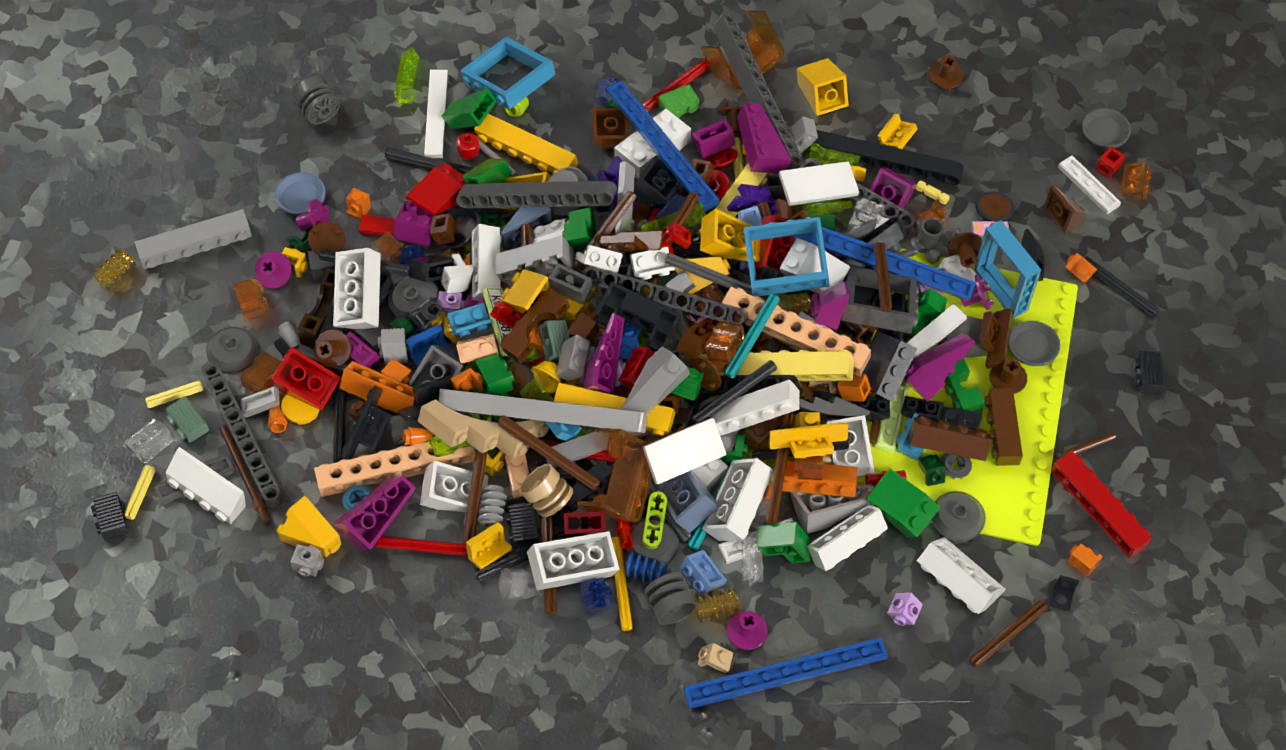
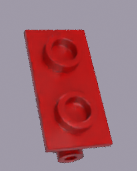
[490,301,525,329]

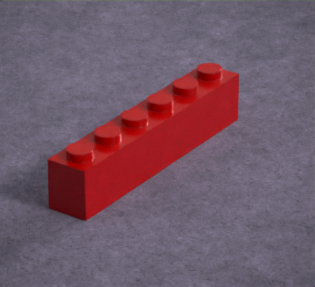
[1051,451,1152,559]

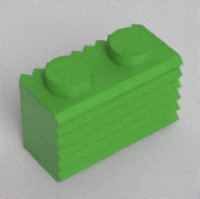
[658,84,700,118]

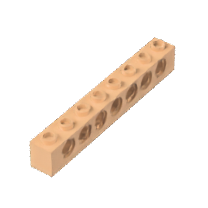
[720,287,871,376]
[314,438,475,497]

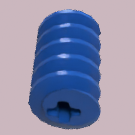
[625,551,670,583]

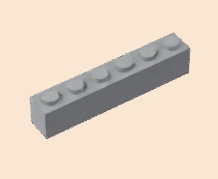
[135,209,252,269]

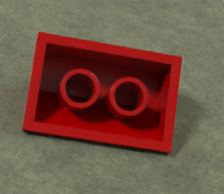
[754,214,796,274]

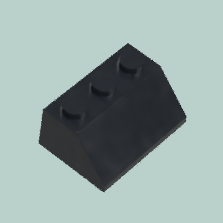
[634,156,680,205]
[862,331,917,402]

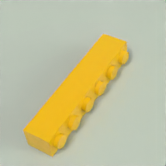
[474,114,578,174]
[554,383,675,437]

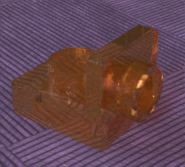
[916,201,946,224]

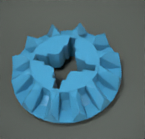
[342,485,372,510]

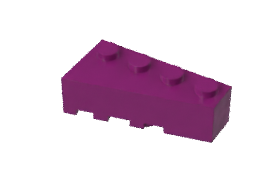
[737,103,792,174]
[332,475,416,550]

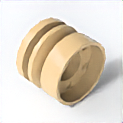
[519,464,573,518]

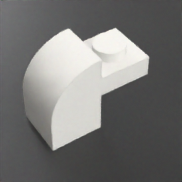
[441,254,473,293]

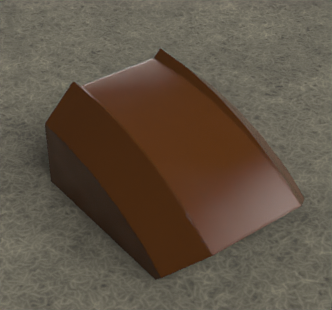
[593,107,629,148]

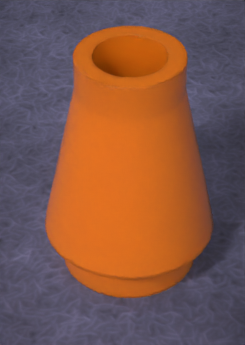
[268,405,288,433]
[403,427,433,446]

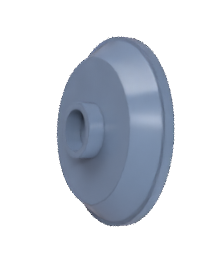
[275,172,326,215]

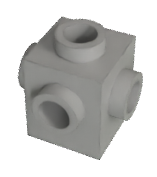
[290,544,324,577]

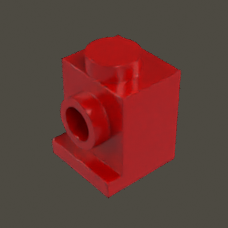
[1095,146,1125,179]

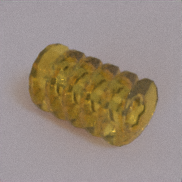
[94,249,136,290]
[777,292,811,315]
[696,588,741,623]

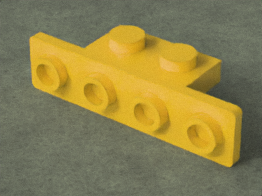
[769,422,848,458]

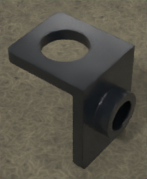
[1050,575,1079,611]

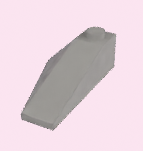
[621,346,690,415]
[791,485,873,534]

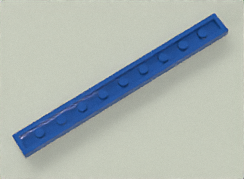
[606,81,720,212]
[792,219,976,301]
[683,638,888,709]

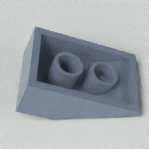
[501,207,552,251]
[655,470,719,533]

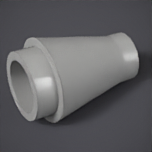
[278,321,301,350]

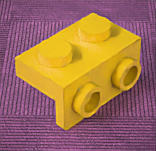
[878,113,918,149]
[466,522,512,569]

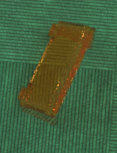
[701,10,784,90]
[577,428,652,522]

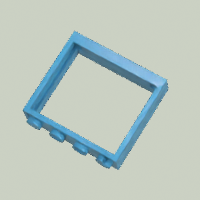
[460,37,556,109]
[744,217,830,297]
[974,220,1041,319]

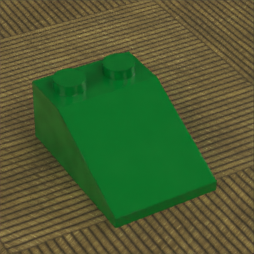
[865,469,941,539]

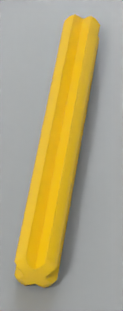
[611,536,632,631]

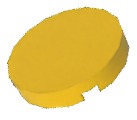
[281,395,320,425]

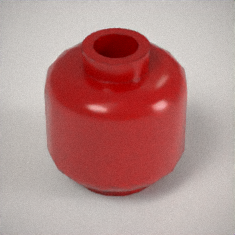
[456,133,480,160]

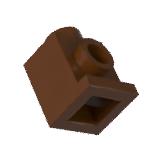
[430,213,456,245]

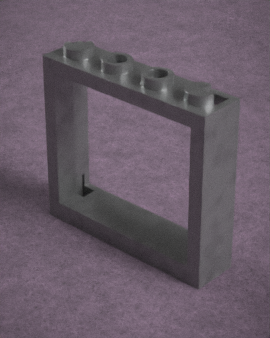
[842,266,919,333]

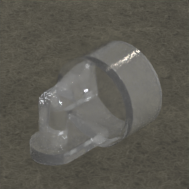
[499,568,542,600]

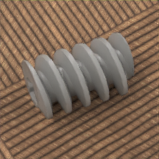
[477,485,507,529]

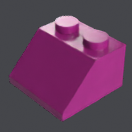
[870,167,917,216]
[810,281,850,330]

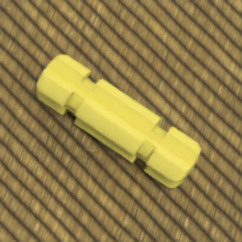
[915,180,950,205]

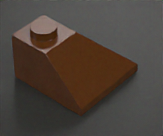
[1043,185,1086,233]

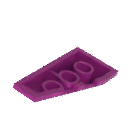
[583,314,625,395]
[904,333,975,402]

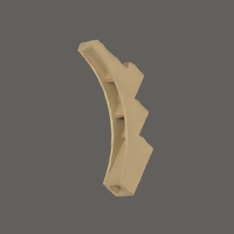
[418,400,549,459]

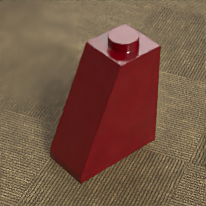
[563,512,605,534]

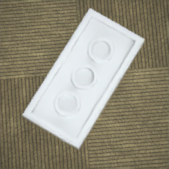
[779,161,859,206]
[642,418,727,484]

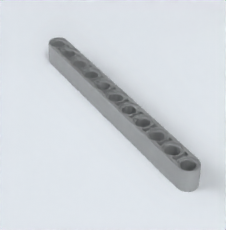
[438,389,647,433]

